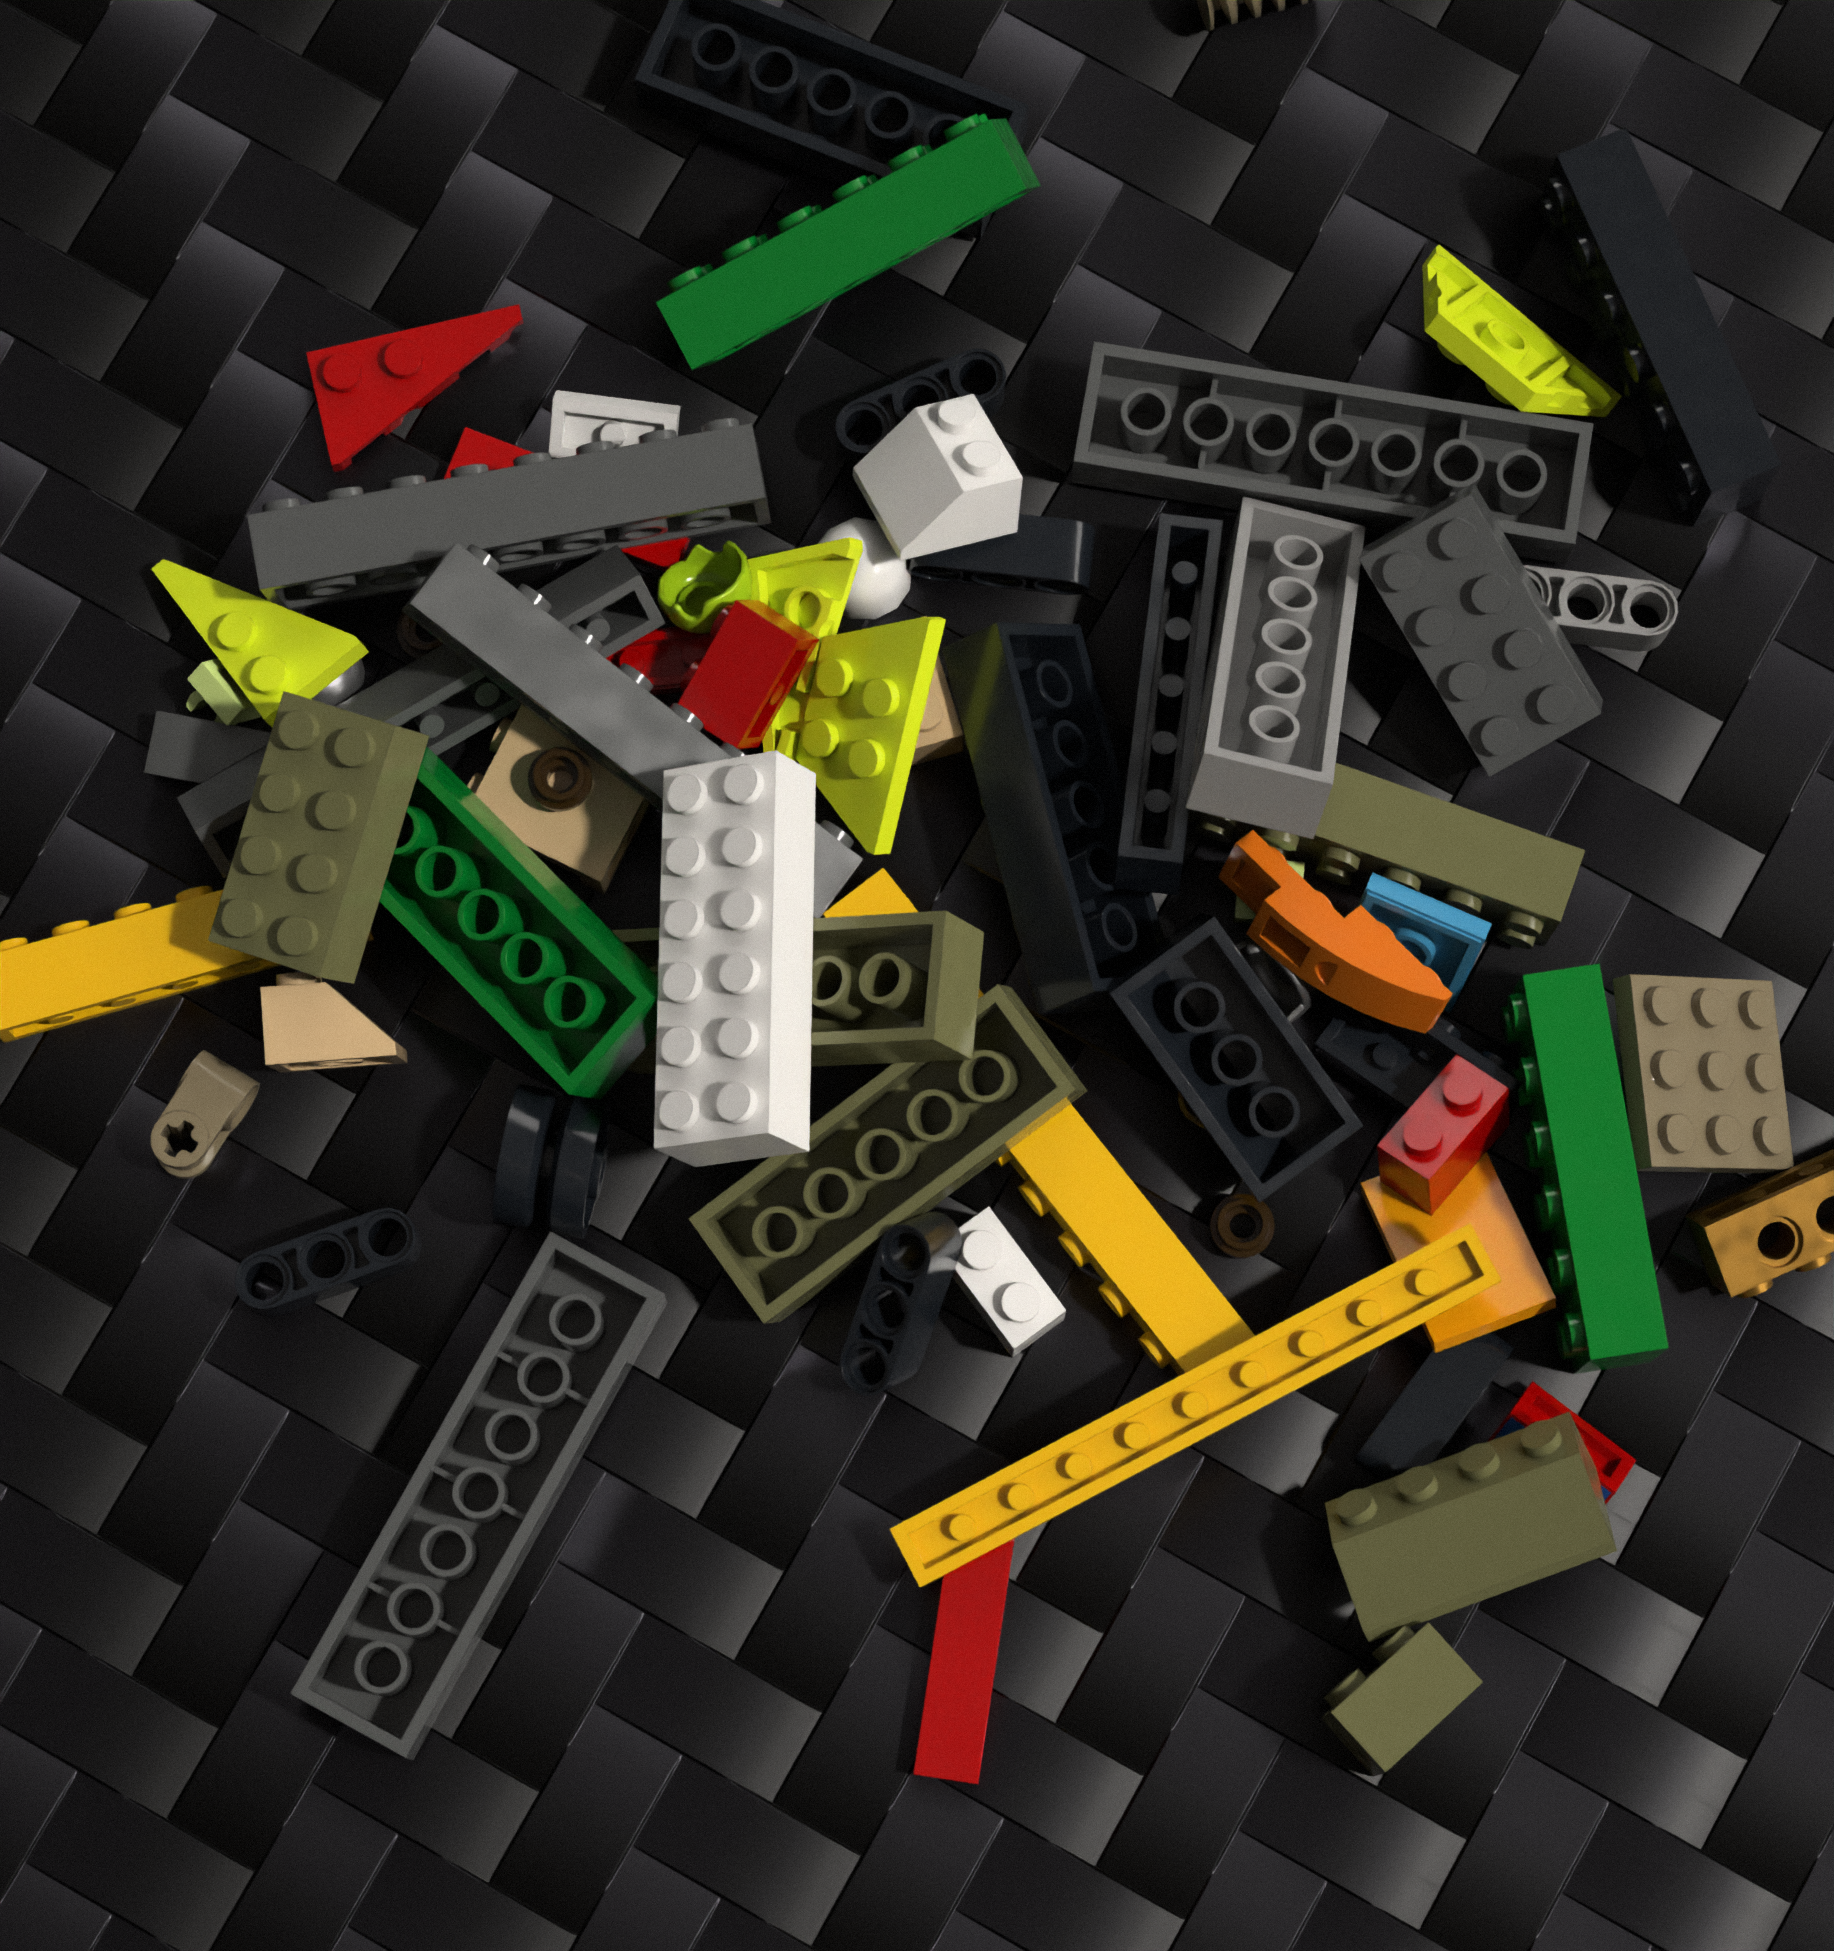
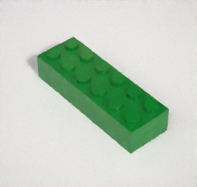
[656,114,1041,370]
[379,747,658,1099]
[1500,963,1669,1374]

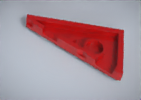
[306,304,524,472]

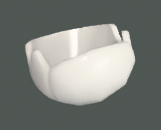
[818,517,911,619]

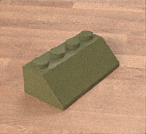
[1325,1412,1617,1642]

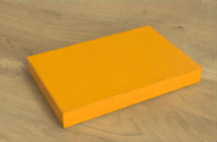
[1361,1152,1556,1353]

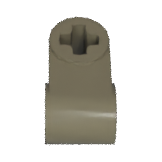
[151,1050,260,1179]

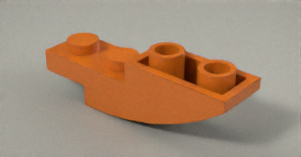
[1218,830,1453,1034]

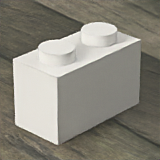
[952,1207,1066,1358]

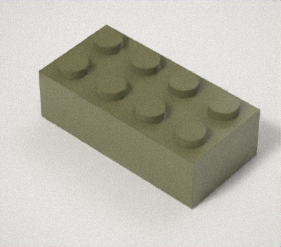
[208,691,429,984]

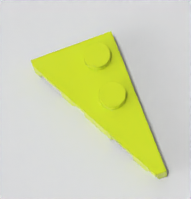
[748,537,863,762]
[151,559,369,728]

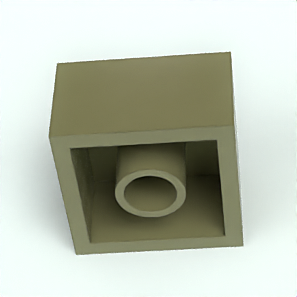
[1321,1622,1483,1777]

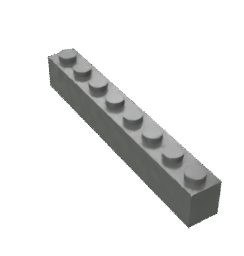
[401,542,863,918]
[177,545,666,878]

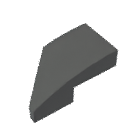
[144,711,271,784]

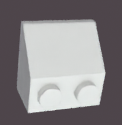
[853,394,1023,561]

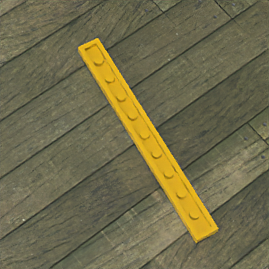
[890,1222,1502,1587]

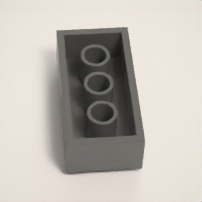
[1359,483,1603,777]

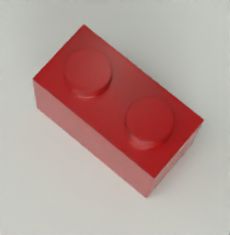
[678,600,819,749]
[1377,1054,1510,1216]

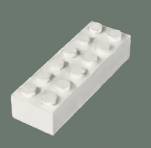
[654,750,816,1167]

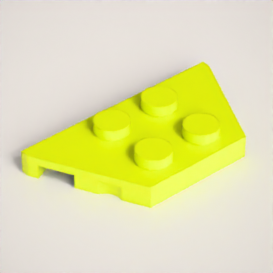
[1422,245,1622,417]
[795,617,946,855]

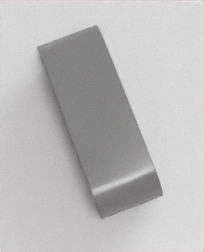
[1523,565,1678,652]

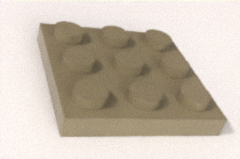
[1613,974,1794,1174]

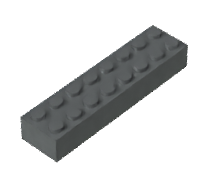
[1071,341,1594,564]
[247,418,771,611]
[290,1231,668,1760]

